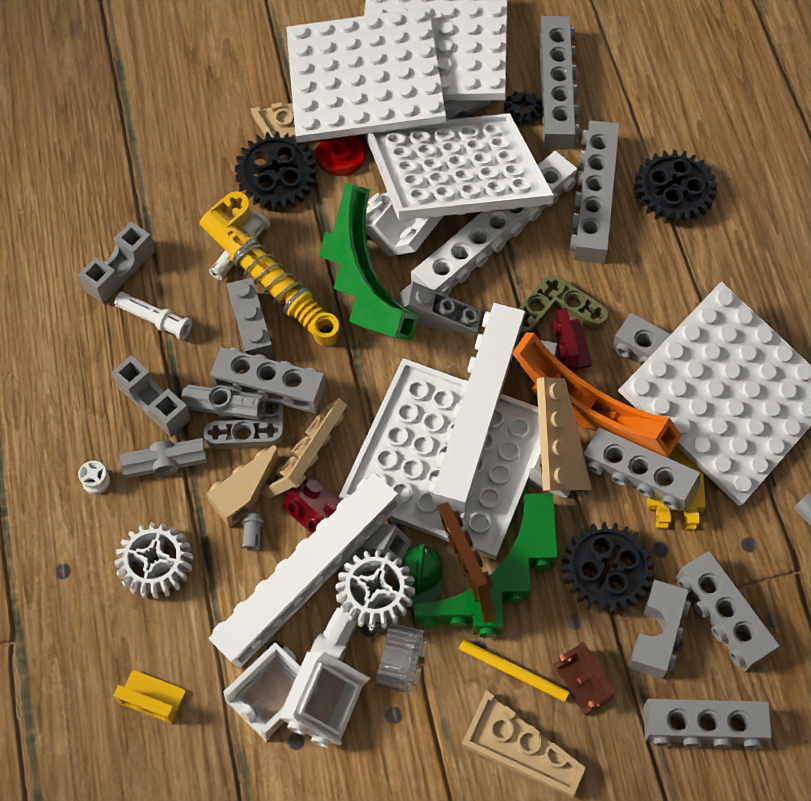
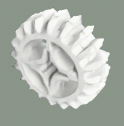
[115,522,193,599]
[336,550,415,630]

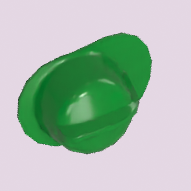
[396,544,443,610]

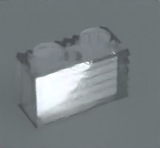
[376,623,429,693]

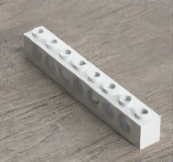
[411,151,577,296]

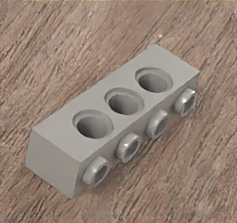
[612,313,671,366]
[210,347,326,414]
[583,427,700,511]
[677,551,780,672]
[643,699,771,749]

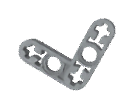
[203,376,284,449]

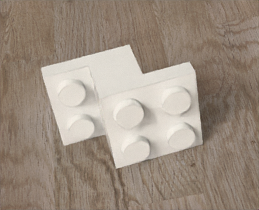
[366,192,443,257]

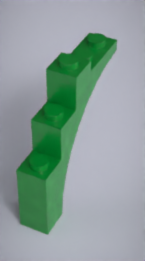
[318,183,419,341]
[414,493,557,638]

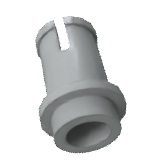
[241,513,264,551]

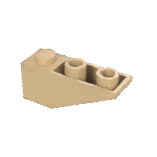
[206,445,279,528]

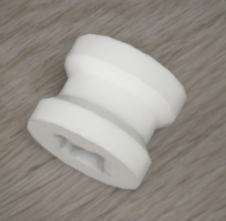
[78,461,110,495]

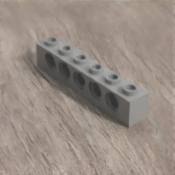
[539,16,579,149]
[570,120,619,264]

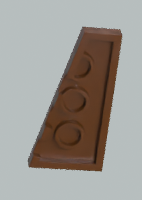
[437,502,496,624]

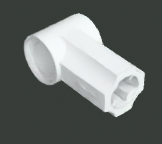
[310,607,359,661]

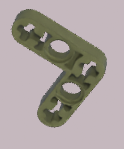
[519,275,608,338]

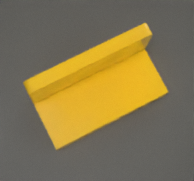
[113,670,186,724]

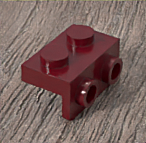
[551,308,592,371]
[282,476,341,534]

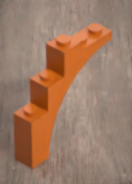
[512,332,681,457]

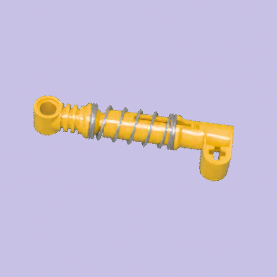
[200,191,340,347]

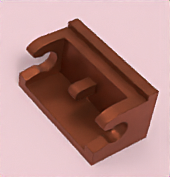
[554,642,616,715]

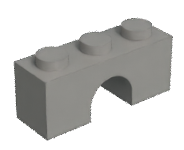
[78,221,155,304]
[227,278,274,360]
[111,355,191,437]
[628,580,691,679]

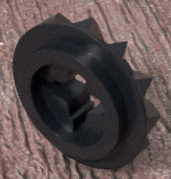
[503,90,543,125]

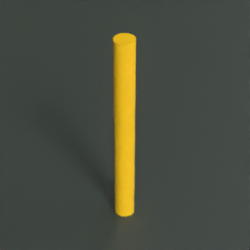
[459,639,570,702]

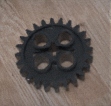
[235,131,317,211]
[634,150,718,225]
[561,522,655,614]

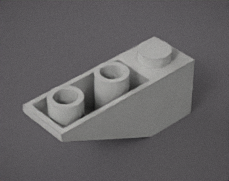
[397,282,481,334]

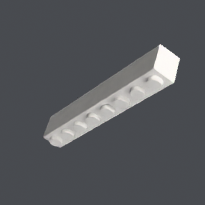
[428,303,525,513]
[208,473,403,669]

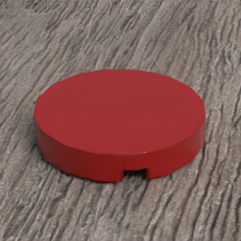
[316,135,365,176]

